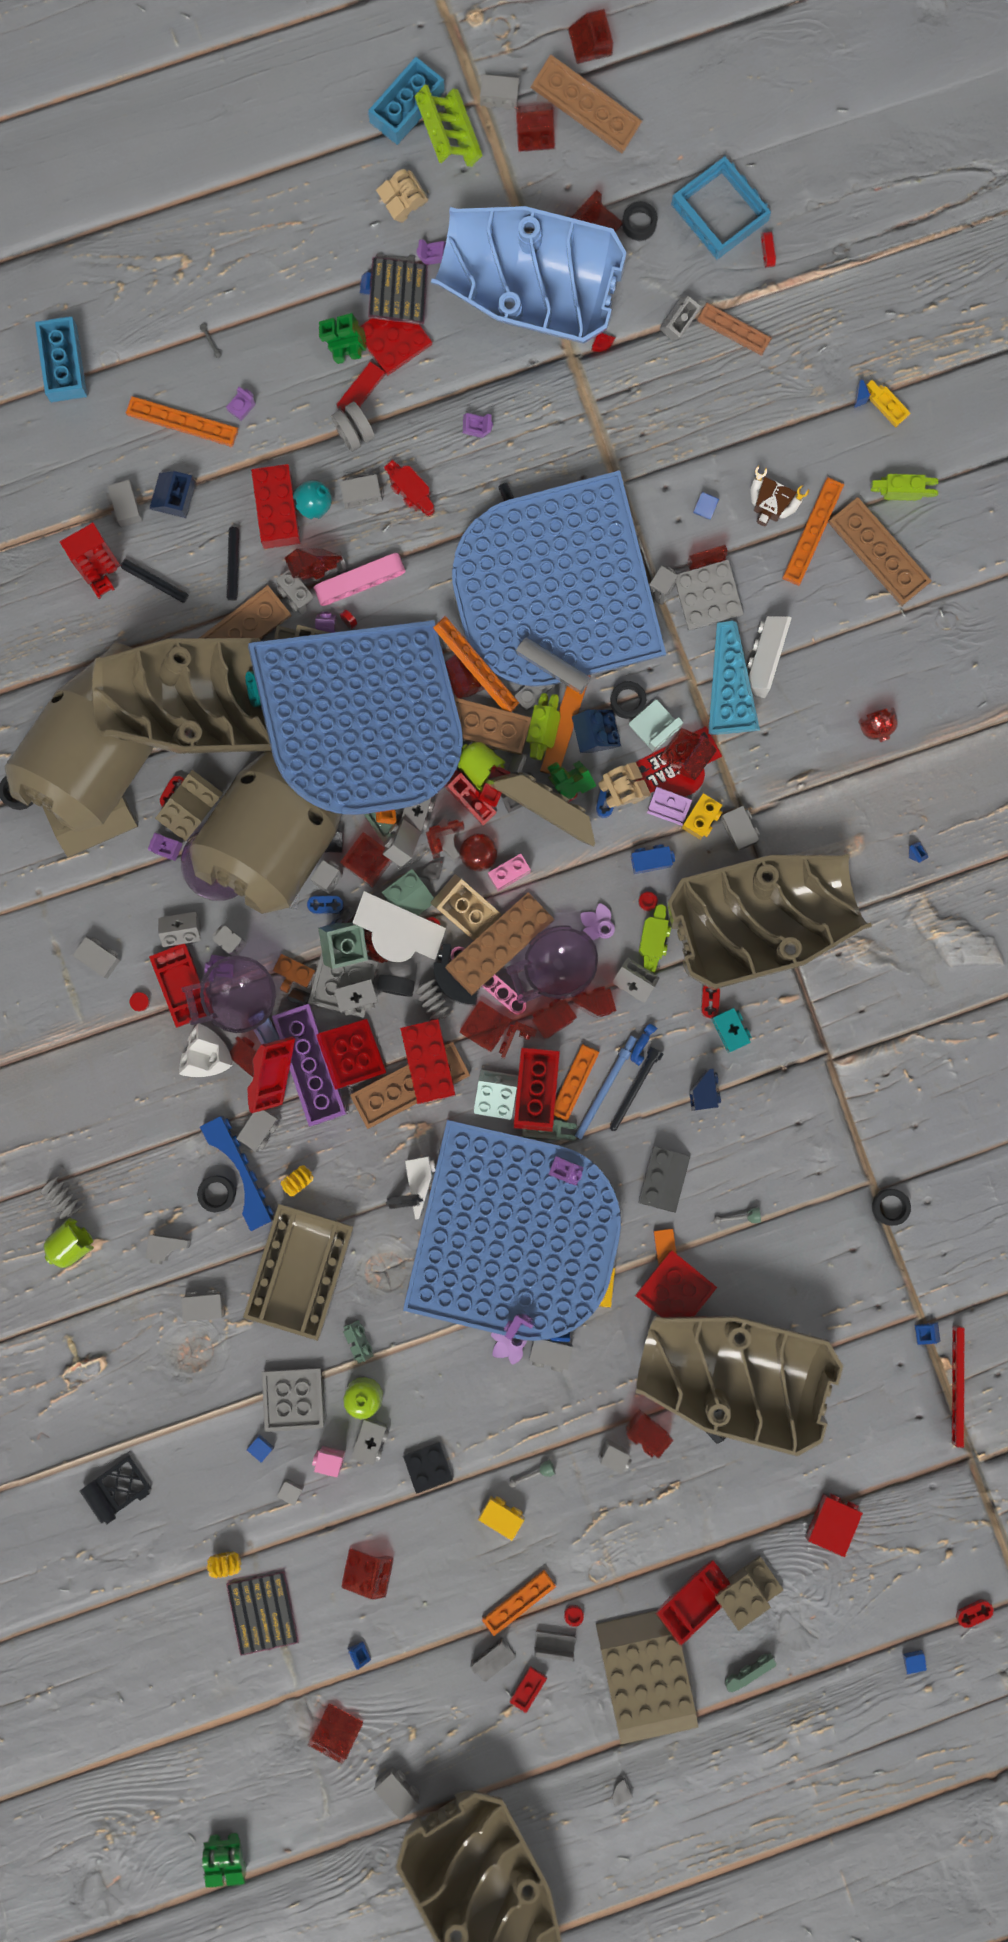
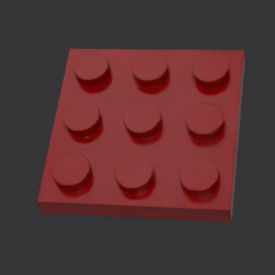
[360,317,432,376]
[316,1019,386,1090]
[635,1250,718,1318]

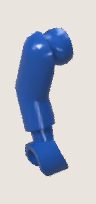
[630,1024,658,1066]

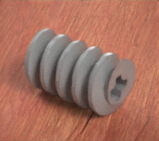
[415,979,452,1021]
[41,1176,83,1219]

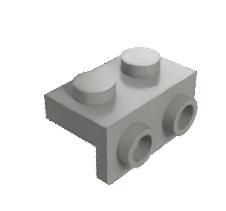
[276,569,314,615]

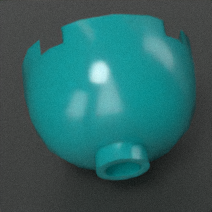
[293,480,332,519]

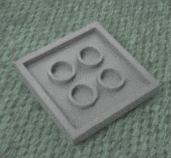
[675,560,744,631]
[308,952,379,1018]
[262,1368,324,1432]

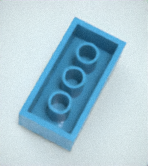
[368,57,445,145]
[35,316,87,402]

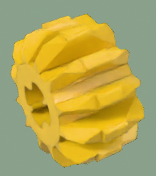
[281,1165,314,1196]
[207,1552,241,1578]

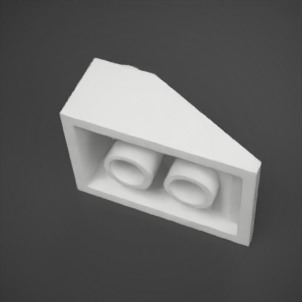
[405,1157,436,1219]

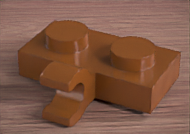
[273,954,316,994]

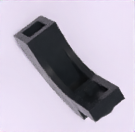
[434,944,478,1006]

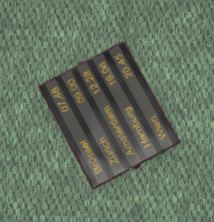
[368,257,428,325]
[226,1571,299,1656]

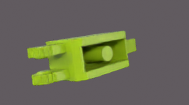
[871,474,938,501]
[526,693,560,761]
[639,904,671,973]

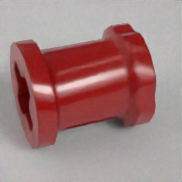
[90,575,115,599]

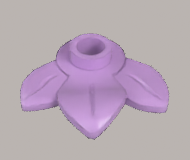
[580,903,615,940]
[491,1333,527,1365]

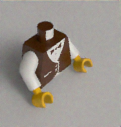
[750,465,810,526]

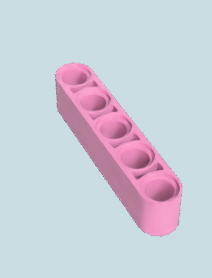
[314,553,406,606]
[451,947,526,1015]

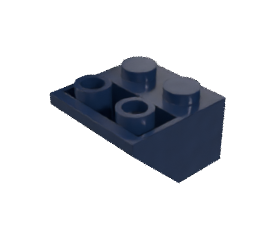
[150,471,196,518]
[572,709,621,753]
[689,1069,721,1111]

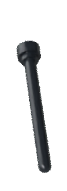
[610,1046,664,1131]

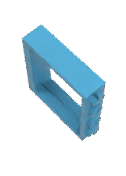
[671,156,771,260]

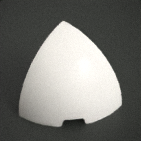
[179,1023,232,1077]

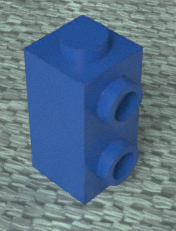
[630,844,675,875]

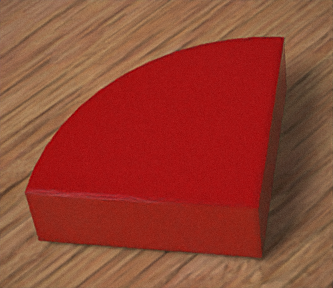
[591,333,615,352]

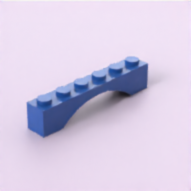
[200,1116,275,1231]

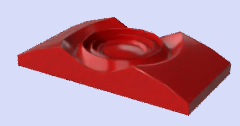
[149,943,213,1028]
[247,1037,295,1113]
[656,1560,731,1646]

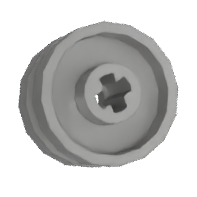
[331,402,375,452]

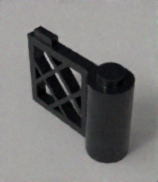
[79,1455,151,1525]

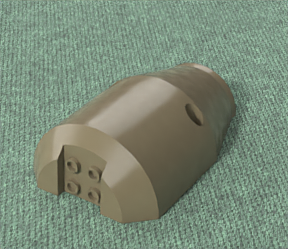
[92,638,271,754]
[4,643,153,832]
[189,750,341,914]
[668,854,872,990]
[636,1316,843,1456]
[396,1790,562,1942]

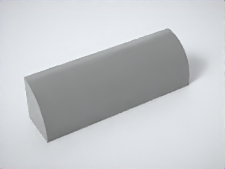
[516,637,591,694]

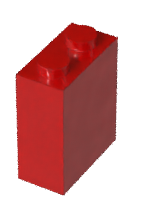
[805,1493,863,1558]

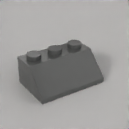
[638,1147,690,1213]

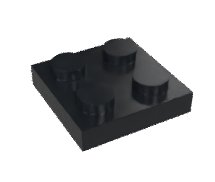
[403,1442,453,1494]

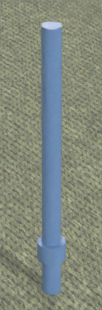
[575,1036,637,1140]

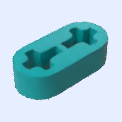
[245,671,261,707]

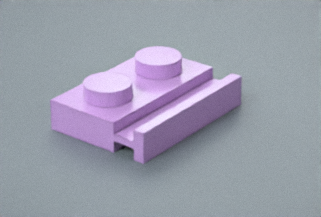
[647,786,692,826]

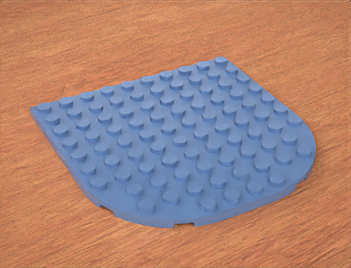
[452,470,666,687]
[248,620,463,815]
[403,1120,621,1341]

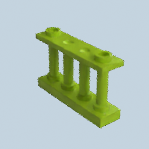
[414,84,483,167]

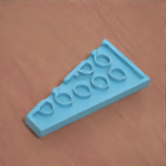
[708,621,760,735]

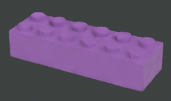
[272,1004,348,1127]

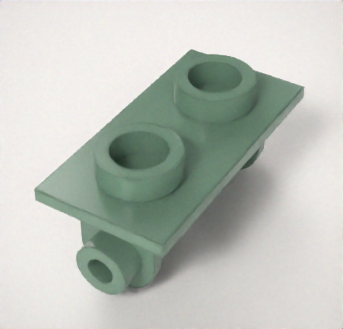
[343,1320,374,1363]

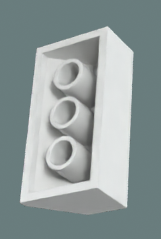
[747,616,791,698]

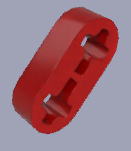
[761,231,776,268]
[160,776,184,807]
[701,985,720,1019]
[956,1599,994,1628]

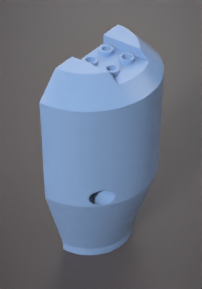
[431,206,627,344]

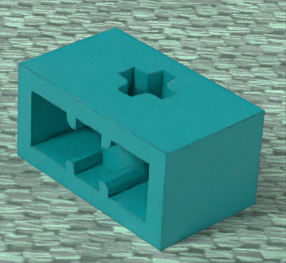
[711,1008,752,1053]

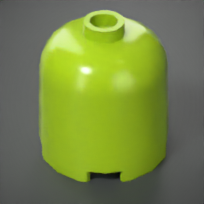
[458,742,506,790]
[43,1218,94,1268]
[343,1377,383,1419]

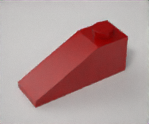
[445,770,497,826]

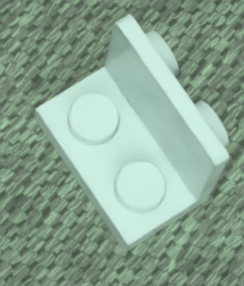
[629,700,683,752]
[474,1069,518,1120]

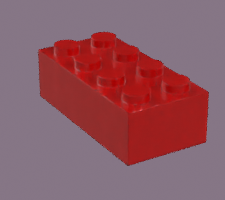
[251,464,301,549]
[59,523,121,584]
[400,1019,456,1105]
[514,1048,560,1132]

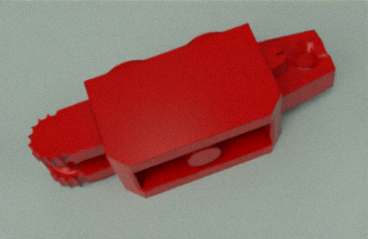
[384,460,435,517]

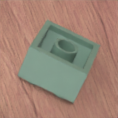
[382,869,434,916]
[318,923,368,969]

